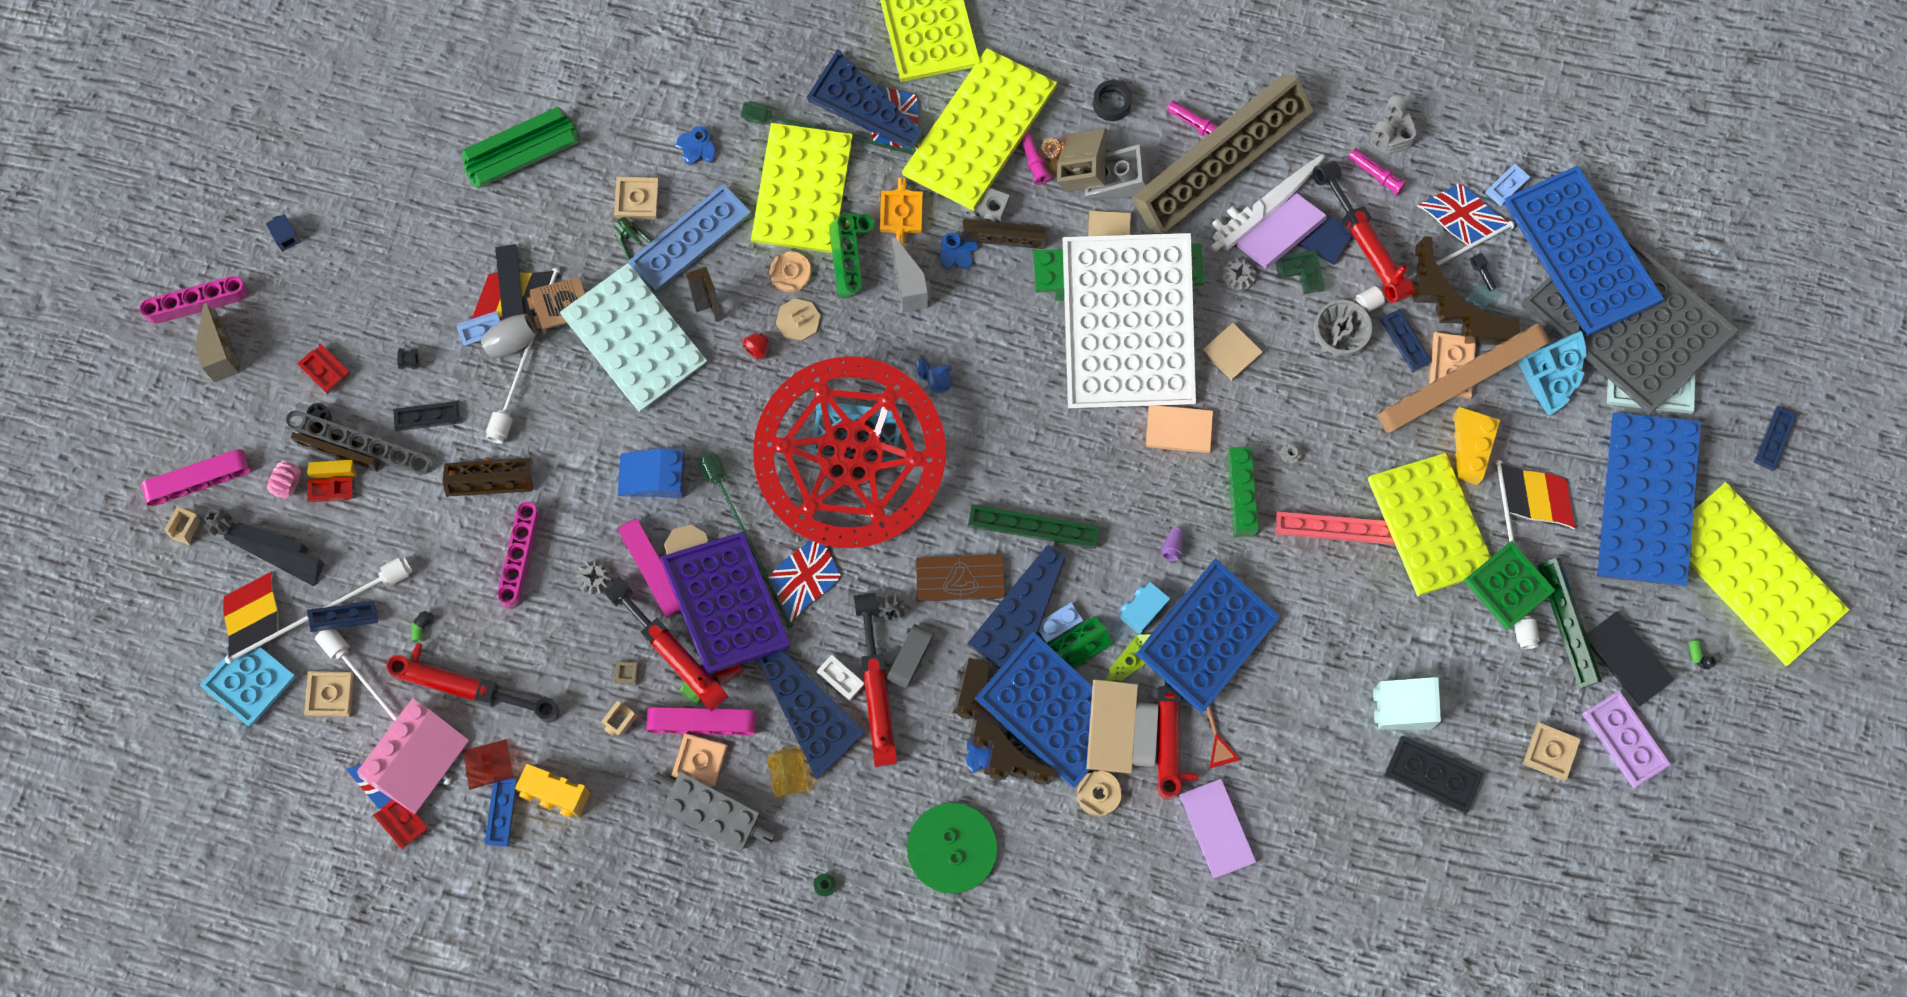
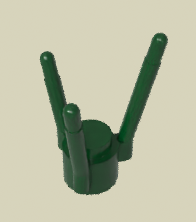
[614,217,653,261]

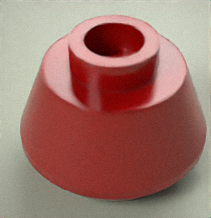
[742,333,770,360]

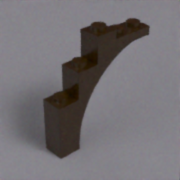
[1412,236,1520,345]
[953,657,1057,785]

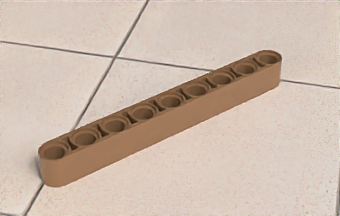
[1376,323,1550,433]

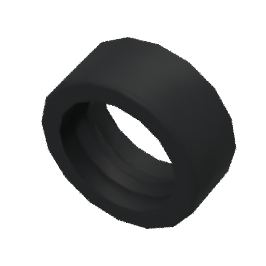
[1092,80,1132,122]

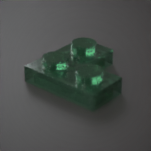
[1275,250,1325,294]

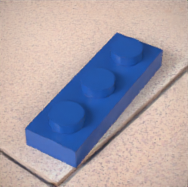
[485,777,518,847]

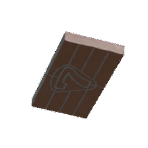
[916,555,1005,602]

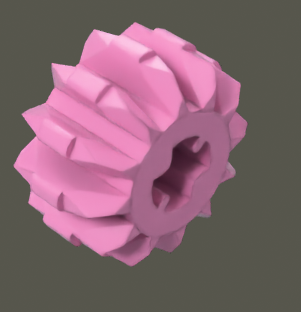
[267,460,301,499]

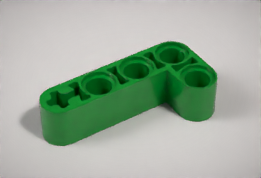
[829,214,874,298]

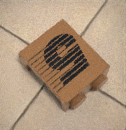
[527,277,585,335]

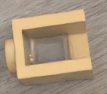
[165,507,201,546]
[601,701,639,737]

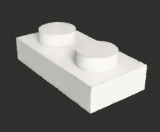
[817,655,865,701]

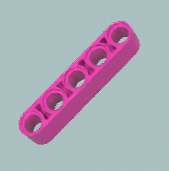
[140,276,248,324]
[141,449,250,506]
[497,502,540,609]
[617,518,681,619]
[646,708,756,735]

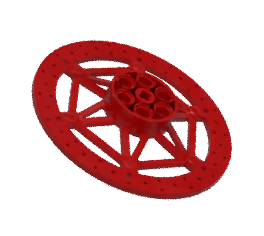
[753,356,946,549]

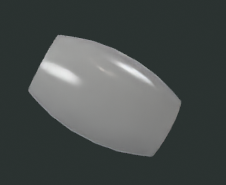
[481,314,537,359]

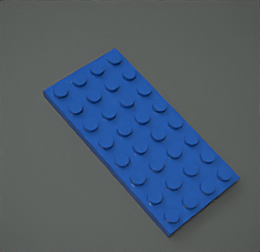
[1504,165,1664,337]
[1597,412,1701,587]

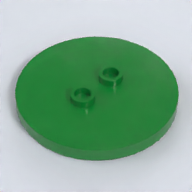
[907,803,997,894]

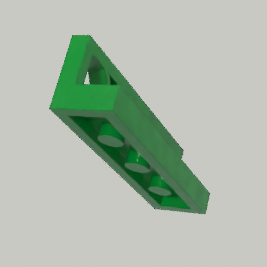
[1047,616,1113,668]

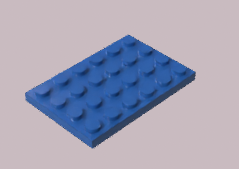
[1135,558,1280,713]
[974,632,1093,788]

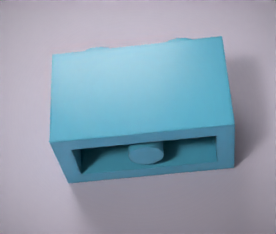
[1120,582,1170,635]

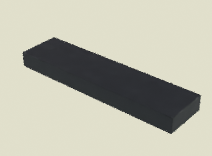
[495,244,525,320]

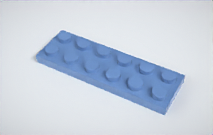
[628,184,751,293]

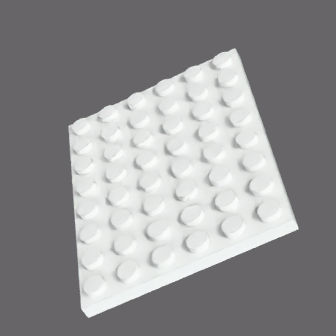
[1062,233,1196,408]

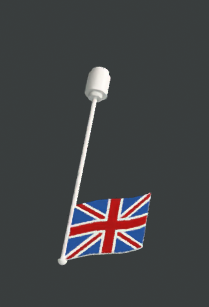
[1353,184,1515,313]

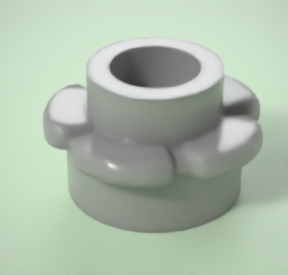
[1281,443,1302,464]

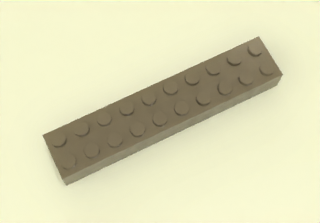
[1132,74,1313,234]

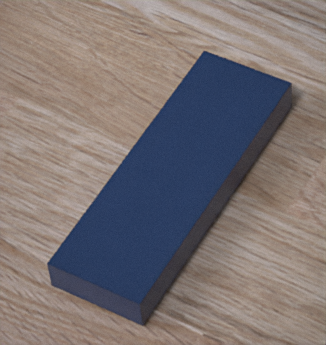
[1380,309,1432,373]
[1753,406,1797,471]
[307,601,378,632]

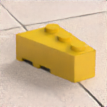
[1453,407,1500,486]
[515,764,591,819]

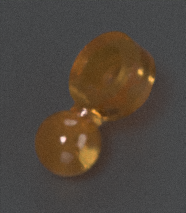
[1041,137,1063,175]

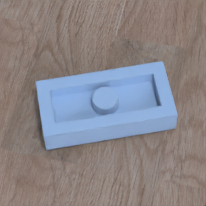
[1486,164,1530,206]
[456,311,500,346]
[1038,603,1083,644]

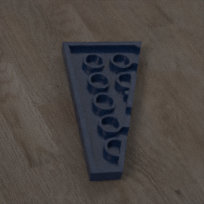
[807,49,923,152]
[967,544,1066,668]
[758,651,864,780]

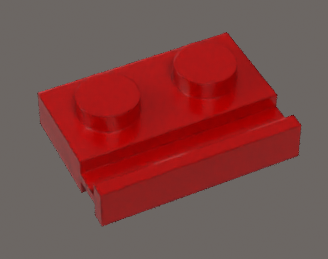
[297,343,350,395]
[373,799,428,850]

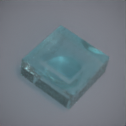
[1465,283,1495,310]

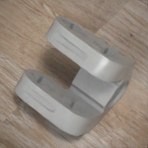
[1370,96,1416,155]

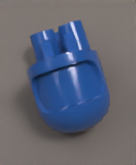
[915,358,952,393]

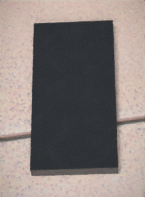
[1586,611,1675,706]
[1383,735,1484,815]

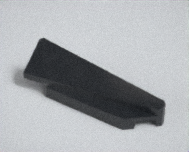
[224,522,325,586]

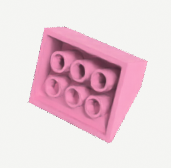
[357,698,469,814]

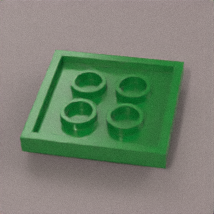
[1463,541,1555,630]

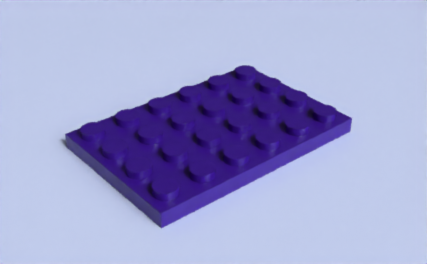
[660,532,790,675]

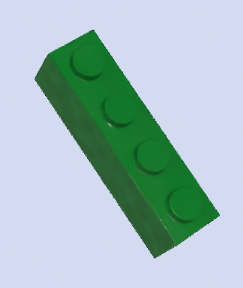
[1226,447,1258,537]

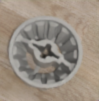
[1313,300,1372,358]

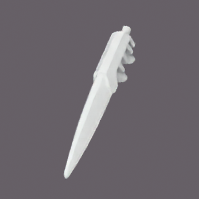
[1210,153,1325,253]

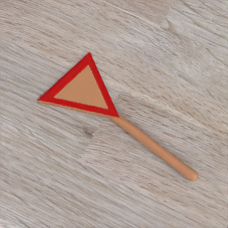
[1206,705,1240,769]

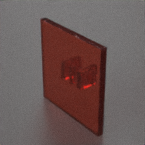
[463,739,514,790]

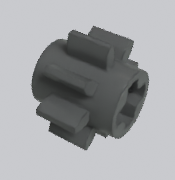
[203,508,233,536]
[879,595,905,622]

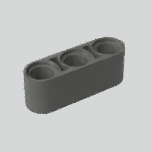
[887,624,935,689]

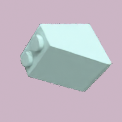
[1373,677,1441,730]

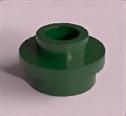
[814,874,836,897]

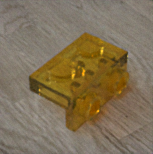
[767,748,809,799]

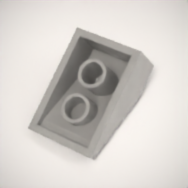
[1084,144,1151,198]
[892,238,931,312]

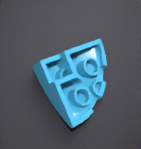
[1518,331,1586,415]

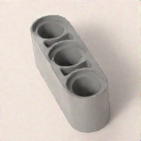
[1132,702,1158,767]

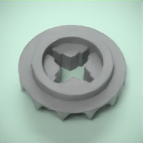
[1222,258,1256,290]
[576,560,612,595]

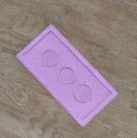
[1237,193,1326,269]
[1582,690,1671,788]
[1179,779,1256,879]

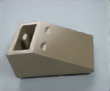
[1057,128,1106,192]
[195,303,239,382]

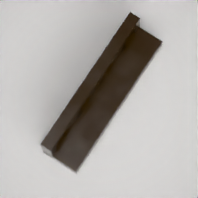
[961,219,1047,249]
[686,266,722,322]
[290,426,384,472]
[442,458,533,497]

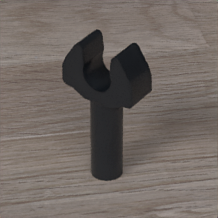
[1470,253,1497,291]

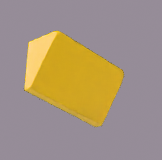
[307,460,357,479]

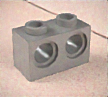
[962,188,1010,222]

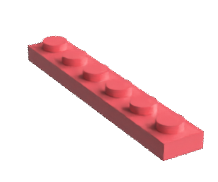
[1275,512,1395,545]

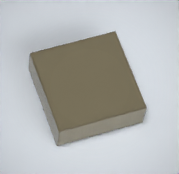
[614,661,639,685]

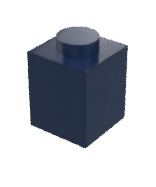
[266,214,301,252]

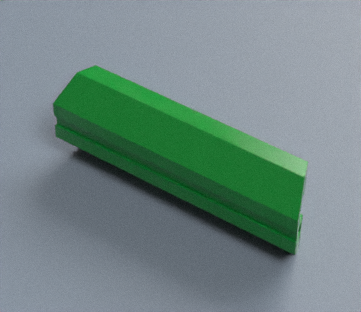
[462,107,580,188]

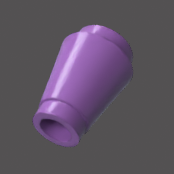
[1161,528,1184,561]

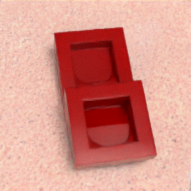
[307,477,352,502]

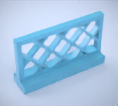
[811,403,903,462]

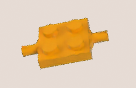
[880,177,922,246]

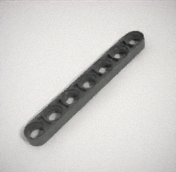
[286,410,430,475]

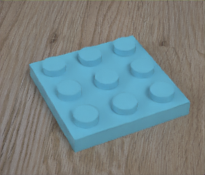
[199,646,296,728]

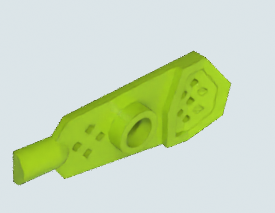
[1103,634,1150,682]

